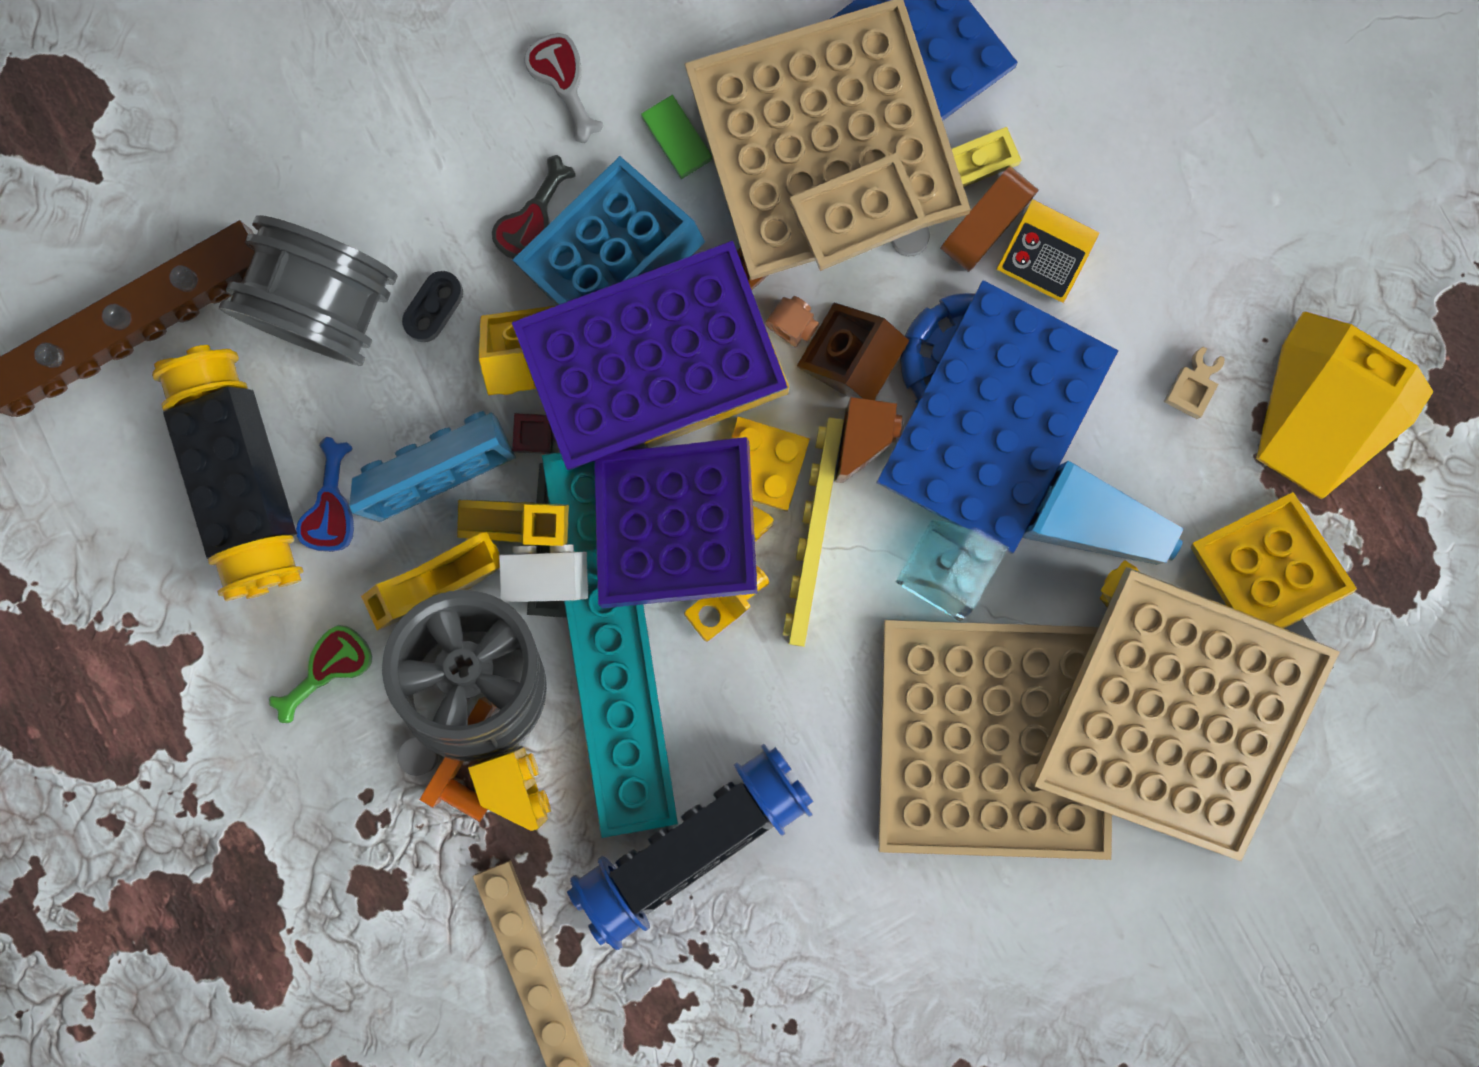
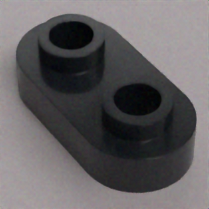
[402,271,463,342]

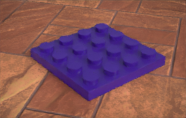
[595,437,758,608]

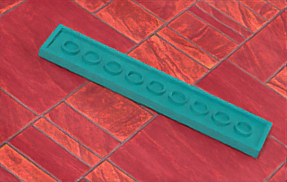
[542,453,678,838]

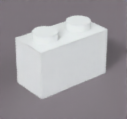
[499,545,588,602]

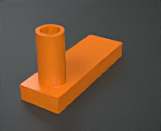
[419,697,496,822]

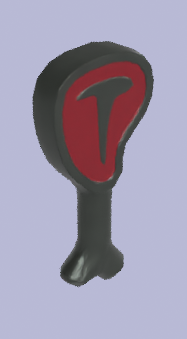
[492,155,576,259]

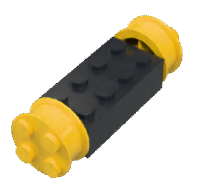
[152,345,304,601]

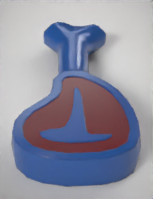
[296,437,354,552]

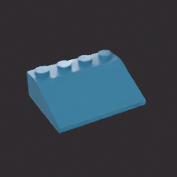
[513,156,705,306]
[349,411,516,522]

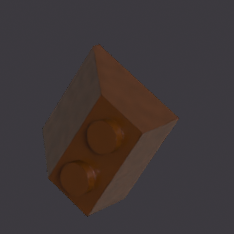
[797,302,909,400]

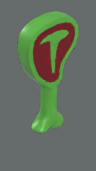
[269,625,373,723]

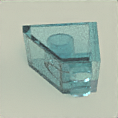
[895,520,1009,622]

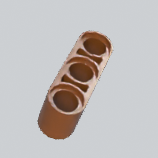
[940,166,1039,272]

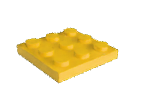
[1190,492,1357,628]

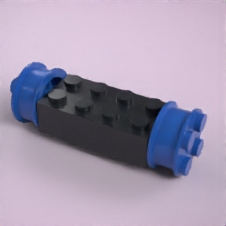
[567,744,814,950]

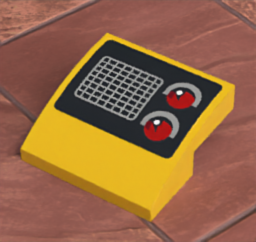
[996,199,1100,303]

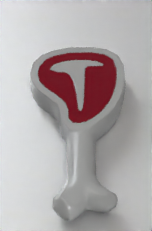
[524,33,603,143]

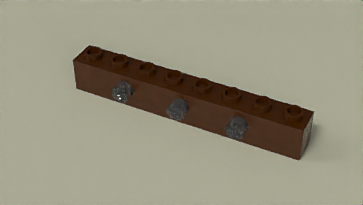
[0,220,254,417]

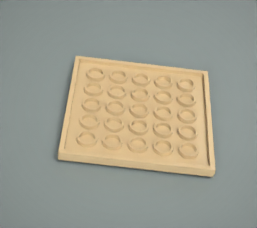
[685,0,971,280]
[1030,567,1340,861]
[878,620,1112,860]

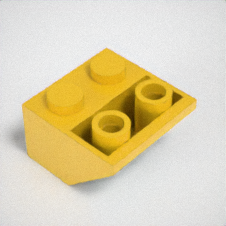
[468,747,551,831]

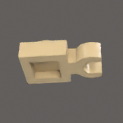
[1164,347,1225,419]

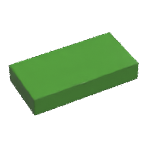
[641,94,713,179]

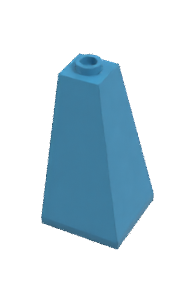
[1023,461,1183,565]

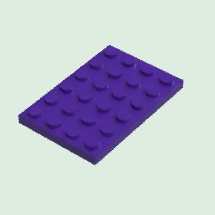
[512,241,788,471]

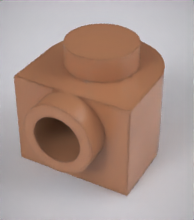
[765,296,820,348]

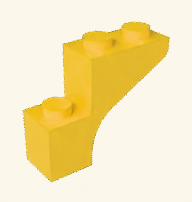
[457,499,569,546]
[361,531,500,630]

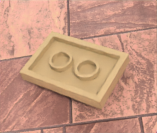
[790,152,928,271]

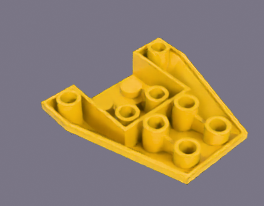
[1256,311,1433,499]

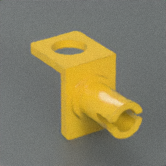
[684,566,769,642]

